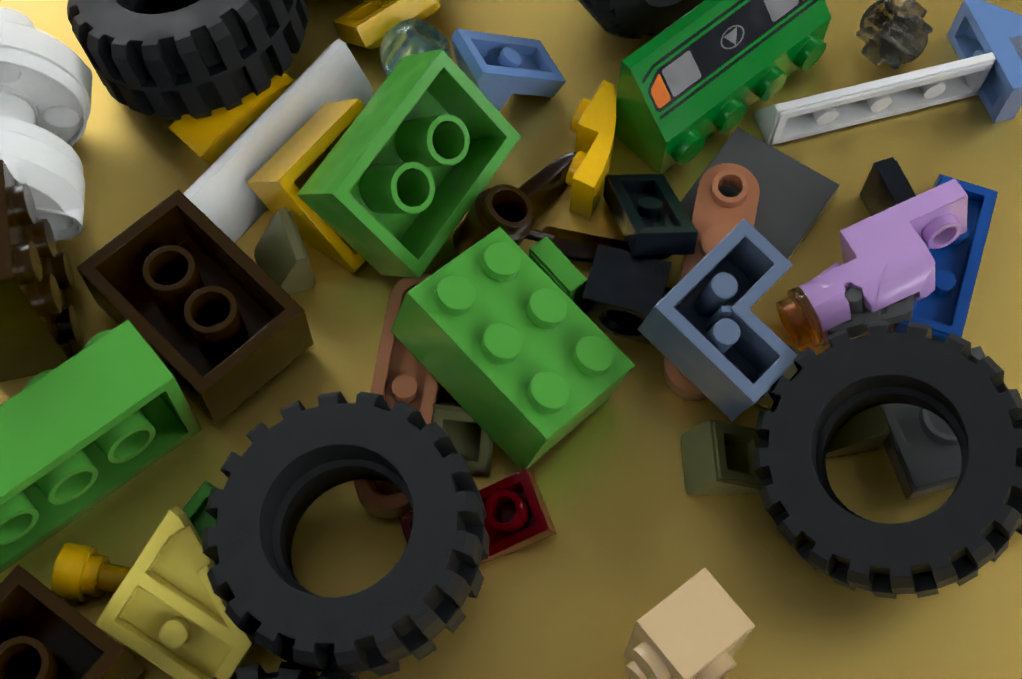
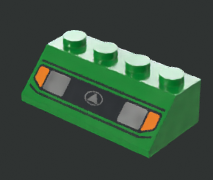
[614,0,831,174]

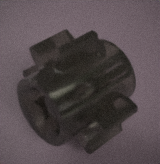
[856,0,933,70]

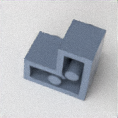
[637,218,798,421]

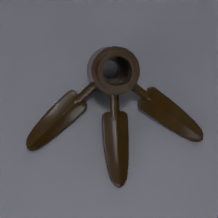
[453,152,631,263]

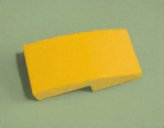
[169,73,295,165]
[565,80,616,220]

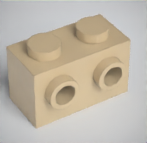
[624,567,755,679]

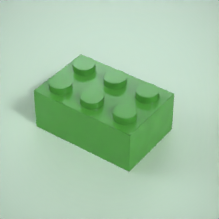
[297,49,521,278]
[391,227,635,470]

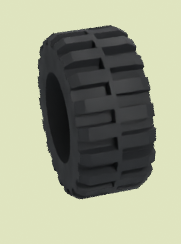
[67,0,308,120]
[752,321,1022,599]
[202,391,490,679]

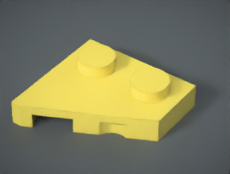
[94,507,255,679]

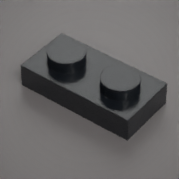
[603,174,698,259]

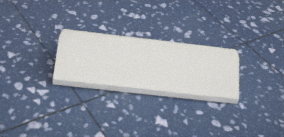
[183,39,374,243]
[754,52,996,146]

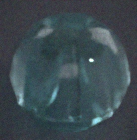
[379,18,452,77]

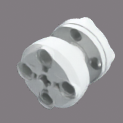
[0,7,93,242]

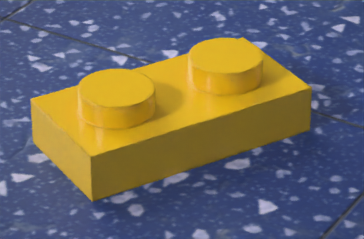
[333,0,440,49]

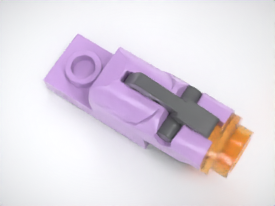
[776,178,968,348]

